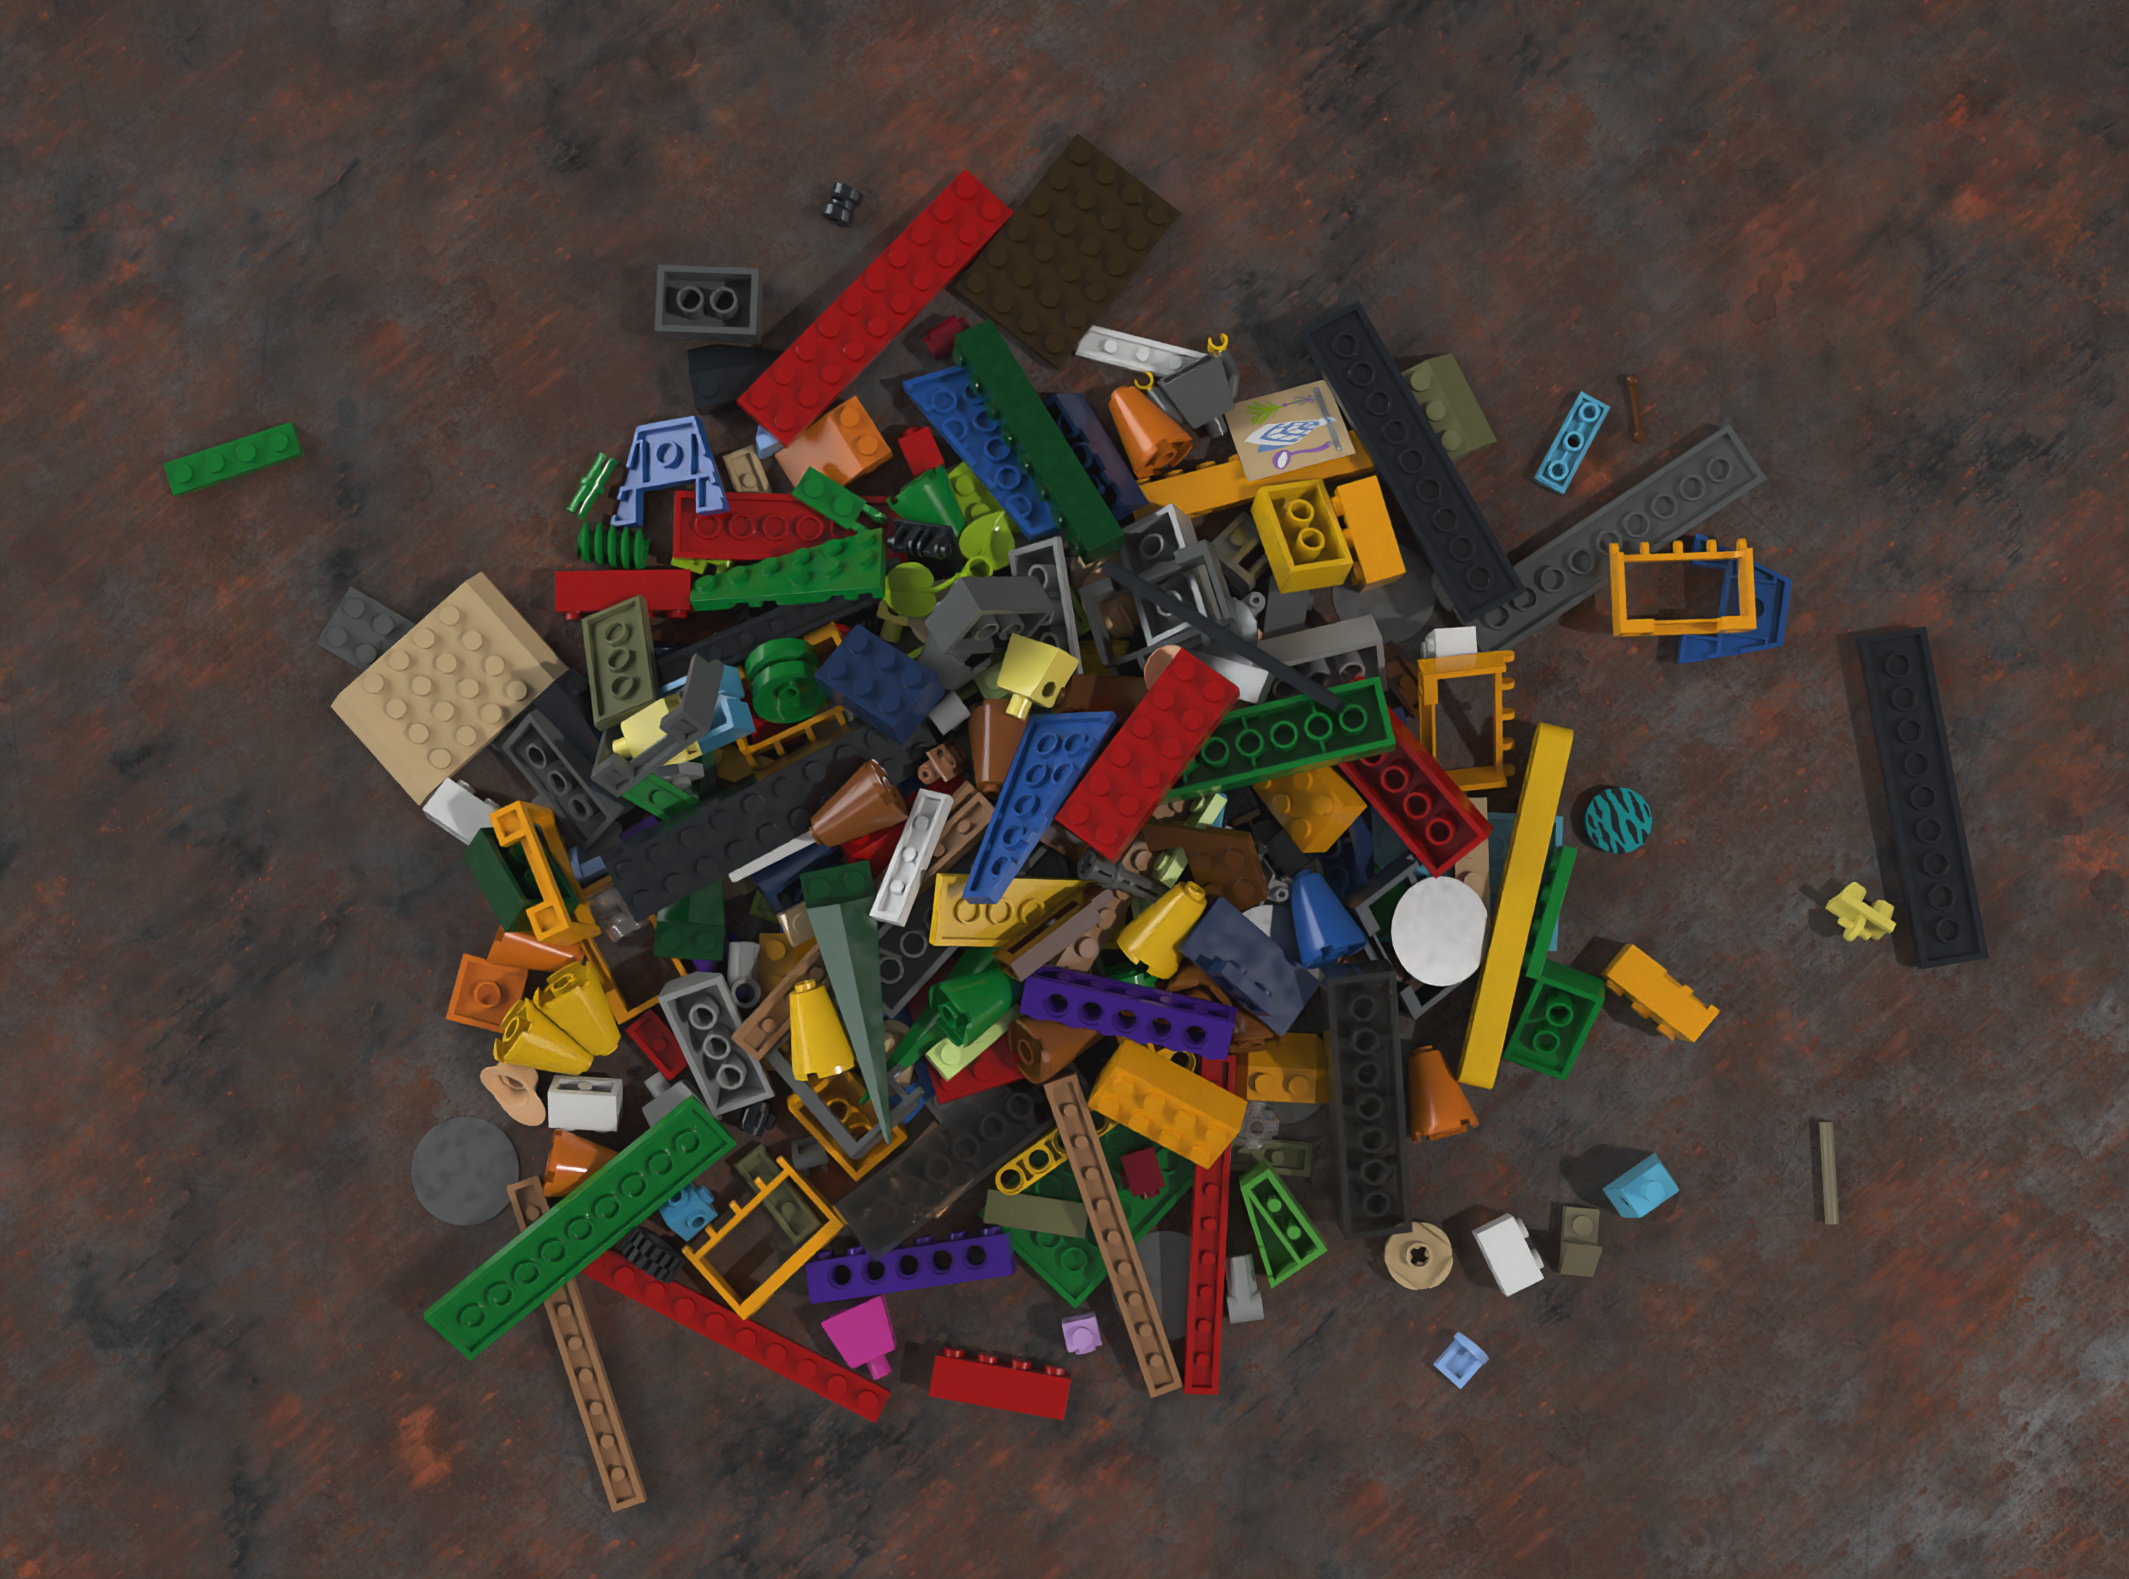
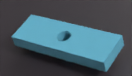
[1533,391,1610,496]

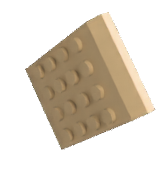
[331,572,570,807]

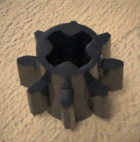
[733,1100,778,1137]

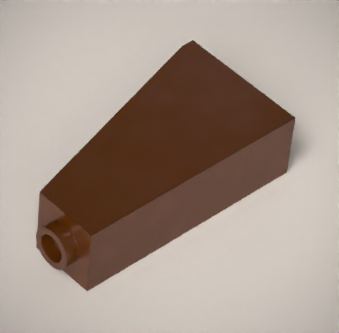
[1052,674,1149,738]

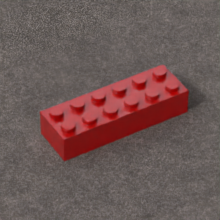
[1054,647,1240,865]
[1337,672,1494,879]

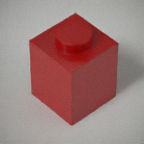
[898,426,946,479]

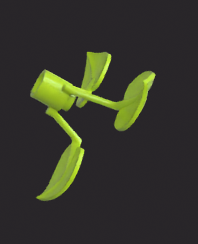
[882,511,1015,666]

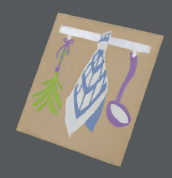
[1224,380,1356,482]

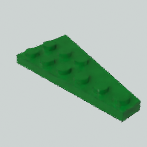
[690,527,887,611]

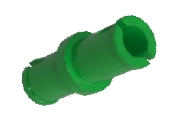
[566,452,618,520]

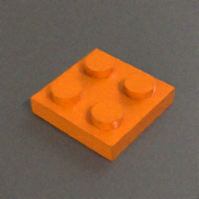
[446,953,531,1034]

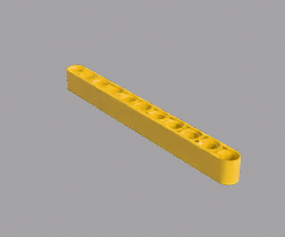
[1456,721,1574,1090]

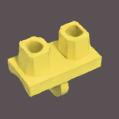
[1825,882,1896,942]

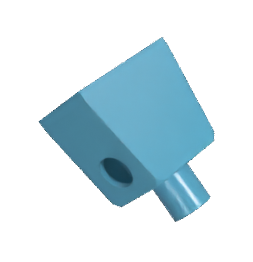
[1602,1153,1679,1218]

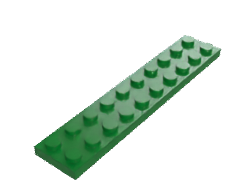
[423,1094,737,1361]

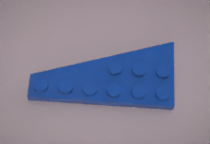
[962,711,1120,904]

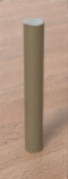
[1819,1121,1839,1224]

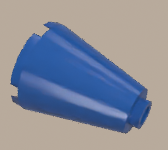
[1288,869,1368,970]

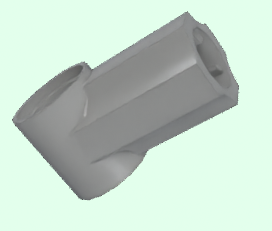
[928,690,971,735]
[727,942,761,1012]
[1225,1253,1264,1324]

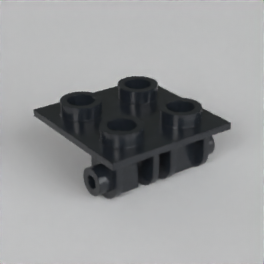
[887,518,966,577]

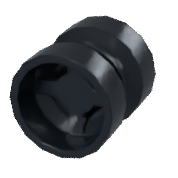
[821,182,864,228]

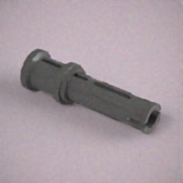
[1076,849,1171,903]

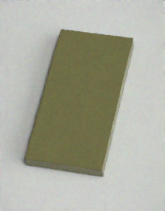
[581,594,661,732]

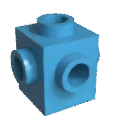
[658,1182,718,1241]

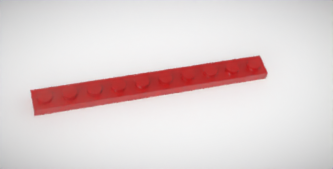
[1182,1053,1236,1395]
[580,1247,892,1423]

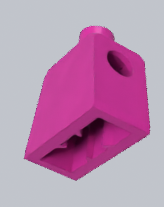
[821,1294,897,1380]

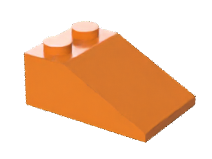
[774,395,894,489]

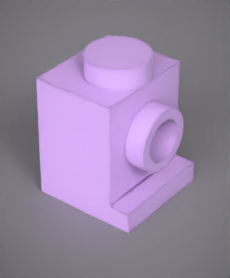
[1062,1311,1102,1354]

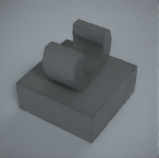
[791,1135,829,1177]

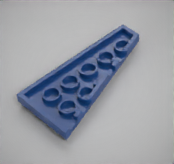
[902,366,1062,541]

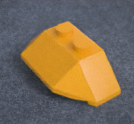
[1228,1032,1347,1104]

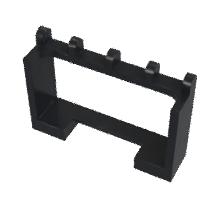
[1340,850,1475,1020]

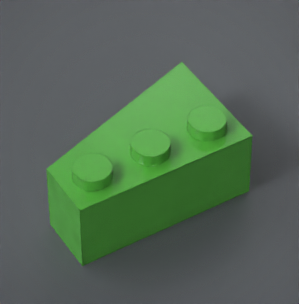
[1238,1158,1328,1289]

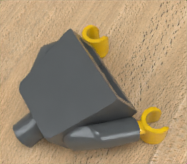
[1134,333,1240,439]

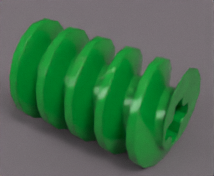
[576,520,651,570]

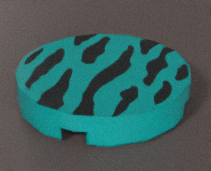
[1583,787,1652,854]

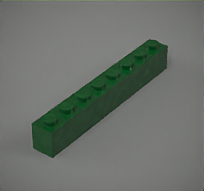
[952,319,1124,566]

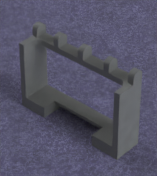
[1079,539,1242,676]
[590,654,724,798]
[764,990,925,1160]

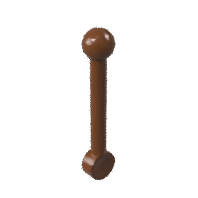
[1626,374,1647,444]

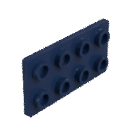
[1179,897,1320,1036]

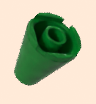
[886,463,967,543]
[929,967,1026,1048]

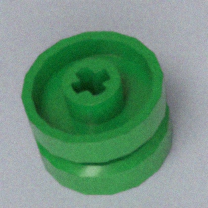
[745,637,827,724]

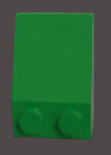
[1502,959,1605,1081]

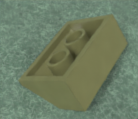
[1401,353,1497,463]

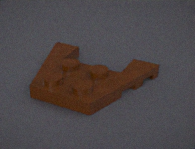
[1142,817,1270,921]

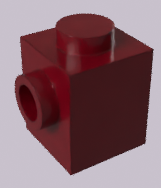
[1118,1144,1166,1200]

